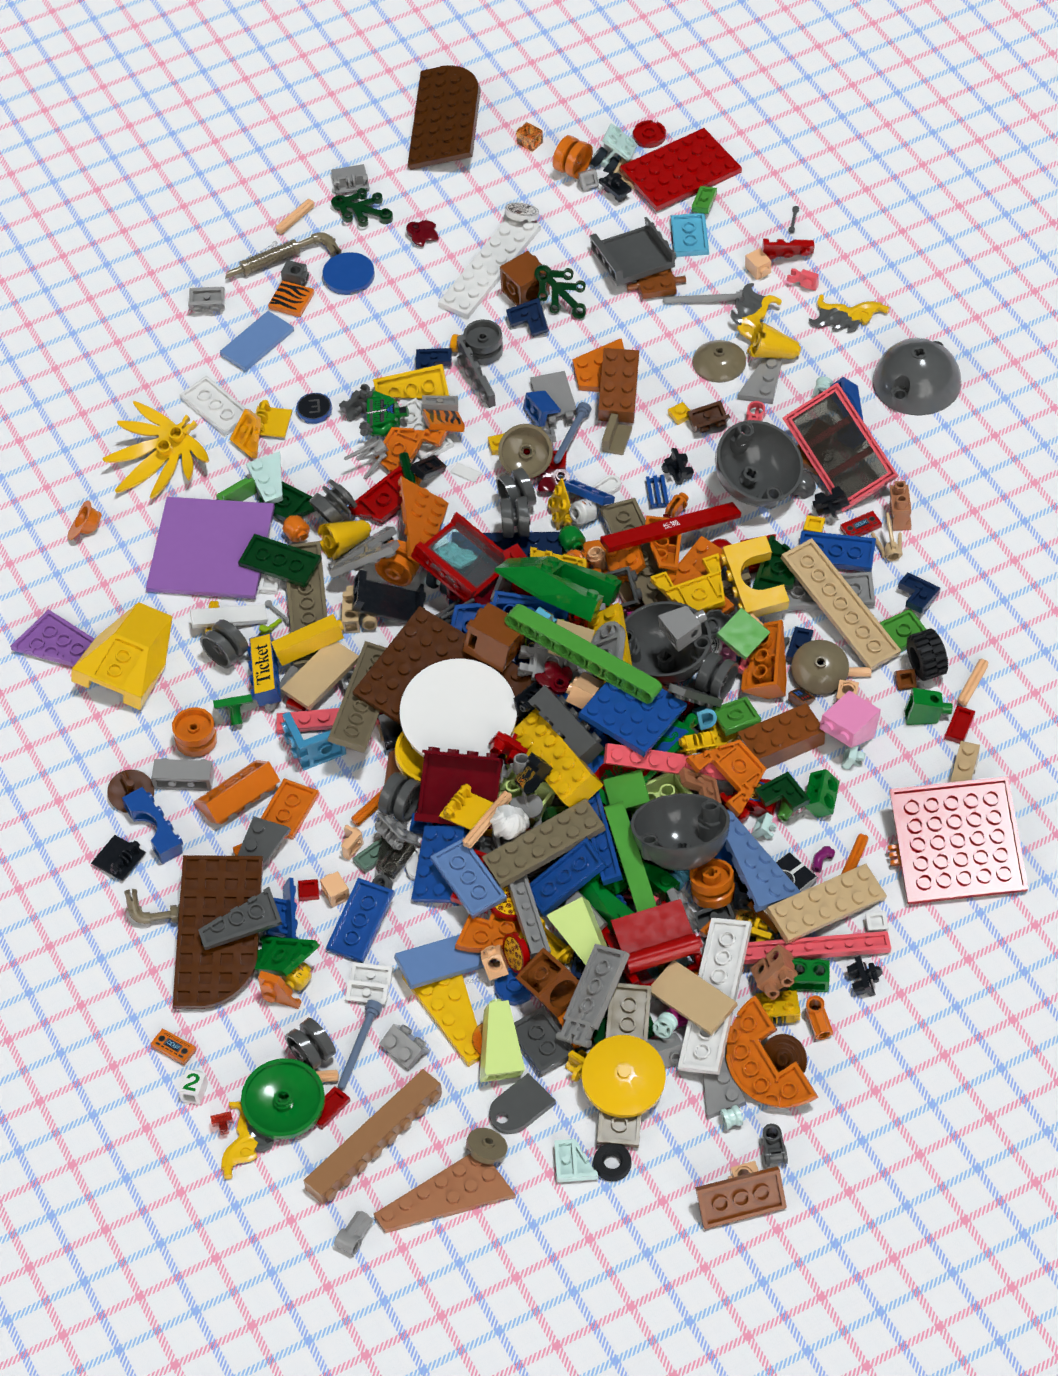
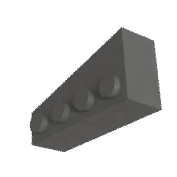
[528,685,605,765]

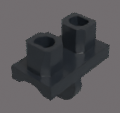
[599,171,632,202]
[661,448,694,485]
[812,486,850,518]
[847,955,883,997]

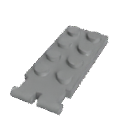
[556,944,630,1048]

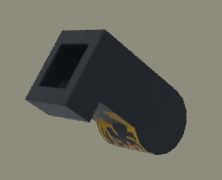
[515,752,553,794]

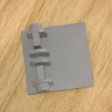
[331,164,370,195]
[375,814,421,850]

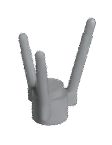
[344,438,389,479]

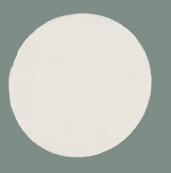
[400,659,517,757]

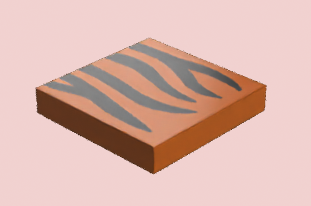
[268,280,315,317]
[422,409,465,432]

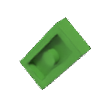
[692,186,717,214]

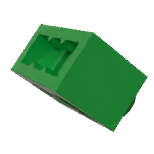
[804,769,840,818]
[788,958,830,992]

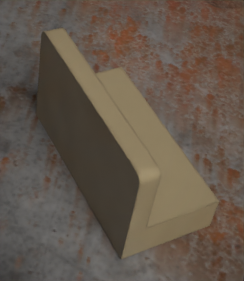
[602,413,632,455]

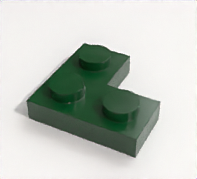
[755,771,810,812]

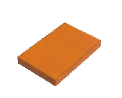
[261,778,319,839]

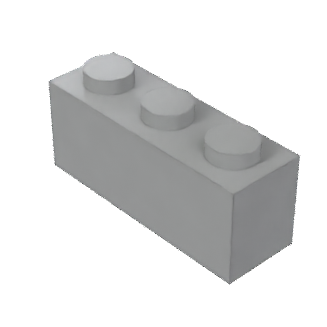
[151,758,215,791]

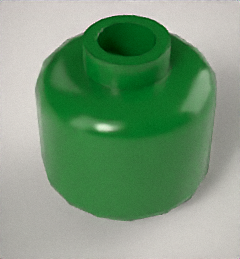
[558,525,586,552]

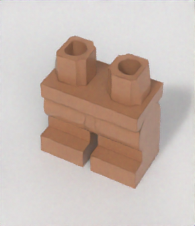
[889,481,912,531]
[750,944,798,1000]

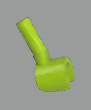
[259,618,282,635]

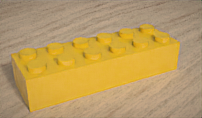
[513,708,603,808]

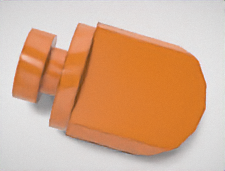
[665,492,689,518]

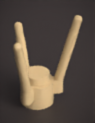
[871,512,903,561]

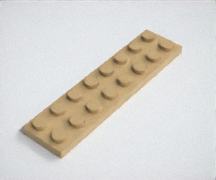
[781,538,901,670]

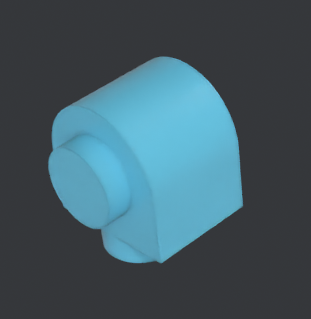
[692,706,717,730]

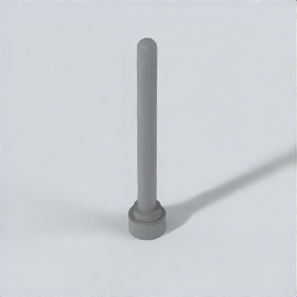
[663,290,744,304]

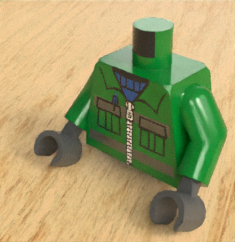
[359,384,409,437]

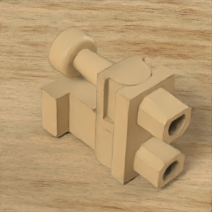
[342,585,377,634]

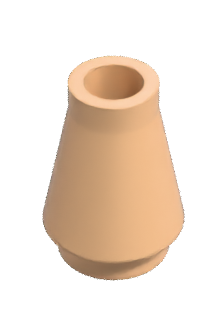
[587,546,607,573]

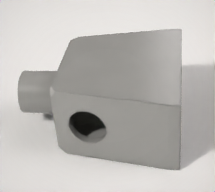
[658,606,707,652]

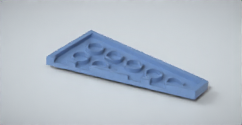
[725,809,801,912]

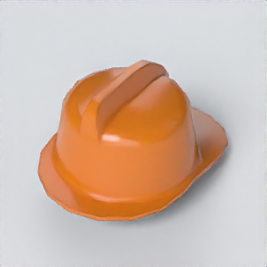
[67,500,102,540]

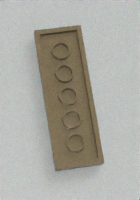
[482,799,606,889]

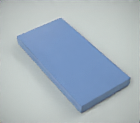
[220,310,294,372]
[430,837,507,919]
[394,935,484,989]

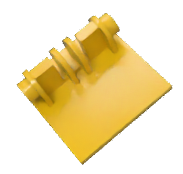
[255,400,292,438]
[548,478,572,530]
[677,730,721,755]
[439,784,493,830]
[756,990,801,1024]

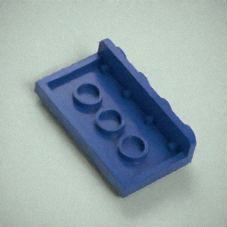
[411,826,470,906]

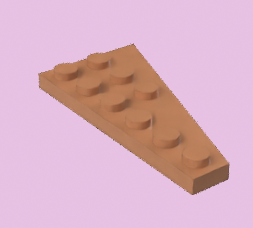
[373,1153,516,1233]

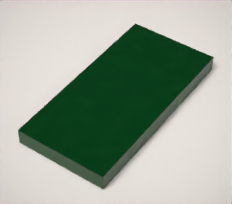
[238,534,322,588]

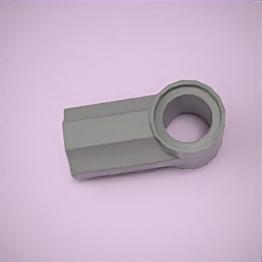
[334,1211,373,1255]

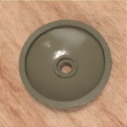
[693,340,746,383]
[498,424,553,478]
[791,640,849,695]

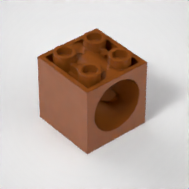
[500,251,550,306]
[515,948,579,1017]

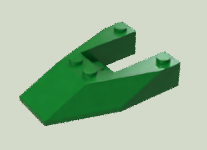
[494,556,622,622]
[552,839,680,935]

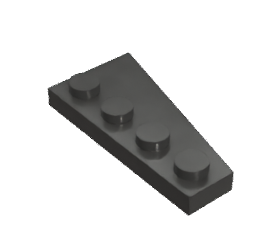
[457,334,496,408]
[668,683,723,709]
[237,816,291,867]
[198,887,282,950]

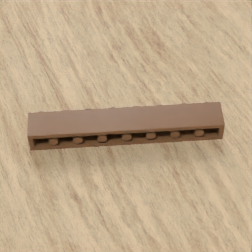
[303,1069,442,1205]

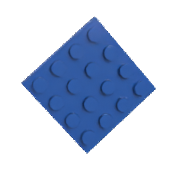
[578,682,687,757]

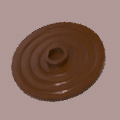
[107,770,154,813]
[764,1034,807,1073]

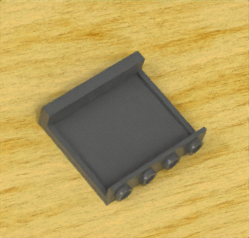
[590,216,677,286]

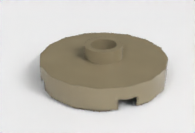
[466,1128,508,1164]

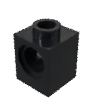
[734,879,753,911]

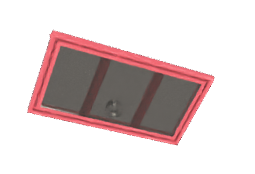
[782,383,899,512]

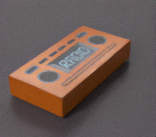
[150,1028,196,1066]

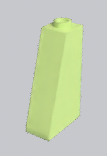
[547,897,607,965]
[480,999,525,1082]

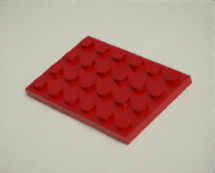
[619,128,742,212]

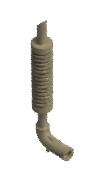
[225,232,341,279]
[124,889,180,924]

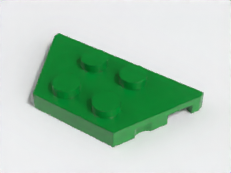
[255,936,320,976]

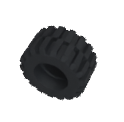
[907,628,948,681]

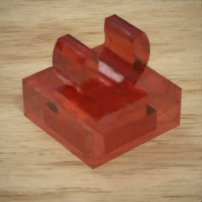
[210,1111,234,1135]

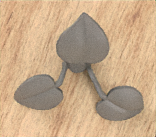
[500,753,548,818]

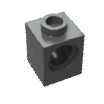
[281,260,309,286]

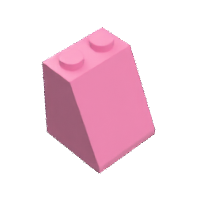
[820,691,881,748]

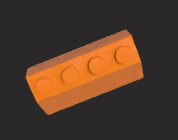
[193,760,280,824]

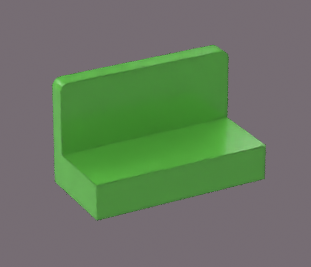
[216,477,257,501]

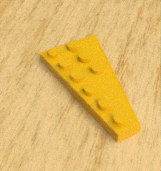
[402,974,482,1067]

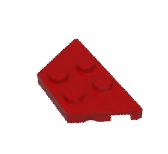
[348,466,404,523]

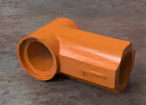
[805,995,833,1040]

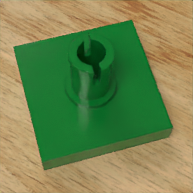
[213,694,253,725]

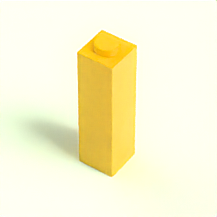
[271,614,345,666]

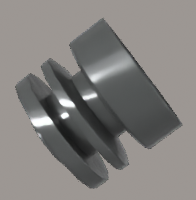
[309,479,358,523]

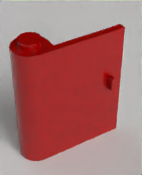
[611,899,703,974]

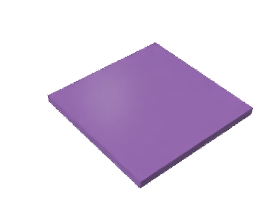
[146,497,275,599]

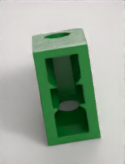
[904,688,953,725]

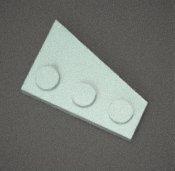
[246,451,283,503]

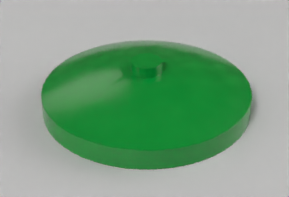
[241,1058,325,1139]

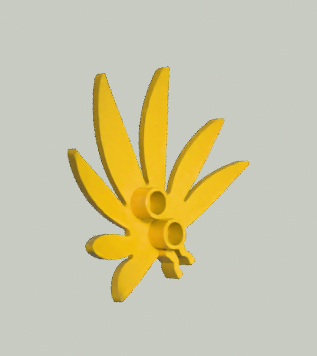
[102,401,209,499]

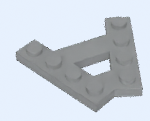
[328,526,400,578]

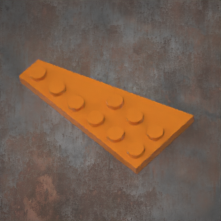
[398,476,449,565]

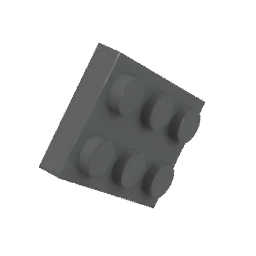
[514,1006,576,1075]

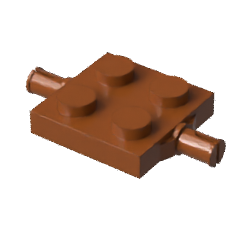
[627,268,686,299]

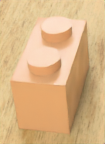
[566,672,604,709]

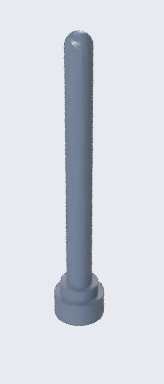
[553,402,592,463]
[338,1000,383,1090]

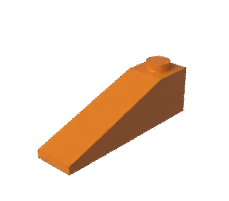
[741,620,787,699]

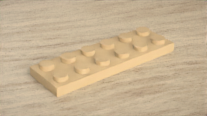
[765,863,887,944]

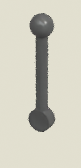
[788,206,799,233]

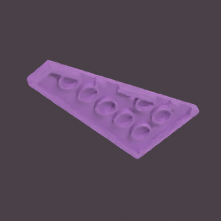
[10,609,94,667]

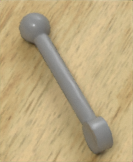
[265,600,290,625]

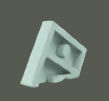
[554,1139,598,1182]

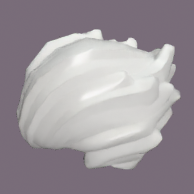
[490,804,530,840]

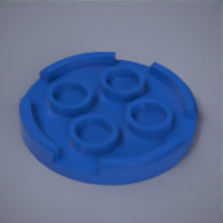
[323,252,375,295]

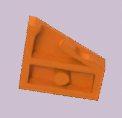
[258,971,302,1009]

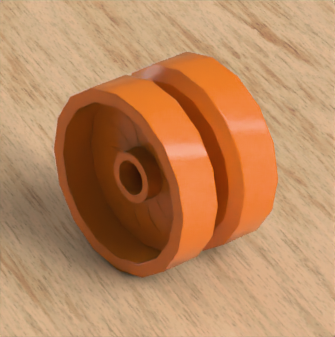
[552,135,593,179]
[375,540,421,586]
[172,707,217,757]
[689,859,735,909]

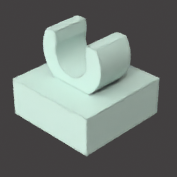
[842,745,865,769]
[751,813,777,839]

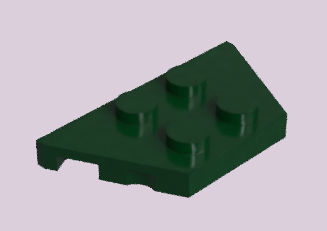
[259,481,316,521]
[752,535,796,590]

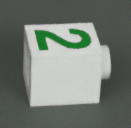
[178,1069,208,1105]

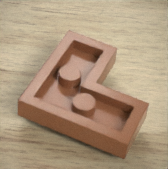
[679,767,722,804]

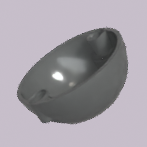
[873,338,961,416]
[715,420,803,509]
[625,601,712,686]
[631,793,730,871]

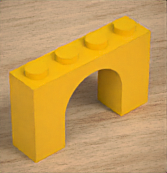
[720,535,790,617]

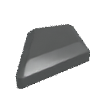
[472,836,496,854]

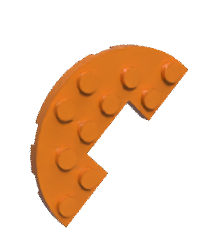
[455,875,531,953]
[726,995,818,1108]

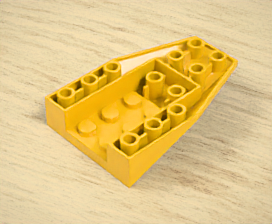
[71,602,173,710]

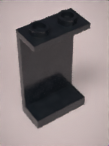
[352,570,426,623]

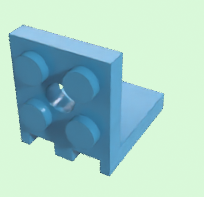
[281,712,346,771]

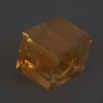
[516,122,543,152]

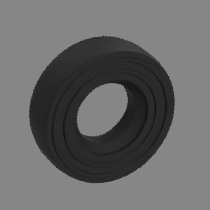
[593,1143,632,1181]

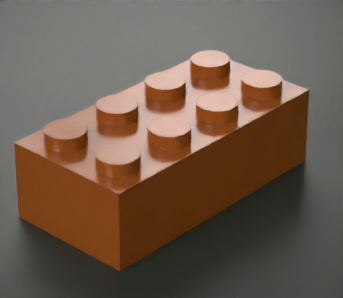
[598,348,639,423]
[737,703,825,769]

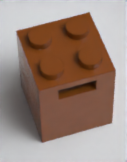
[463,603,526,673]

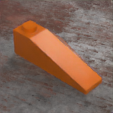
[645,515,682,570]

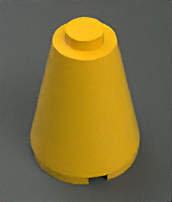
[749,322,801,359]
[318,520,371,560]

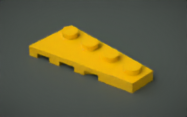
[373,364,450,399]

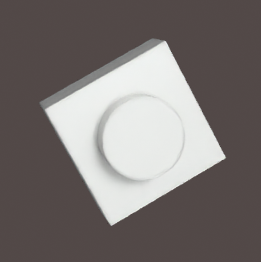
[865,911,889,933]

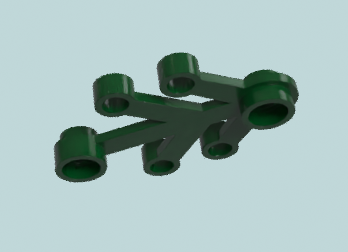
[331,188,393,227]
[534,265,587,319]

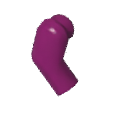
[812,846,835,872]

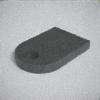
[489,1073,556,1134]

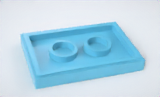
[670,213,709,257]

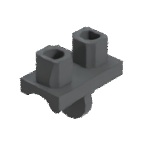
[339,390,369,421]

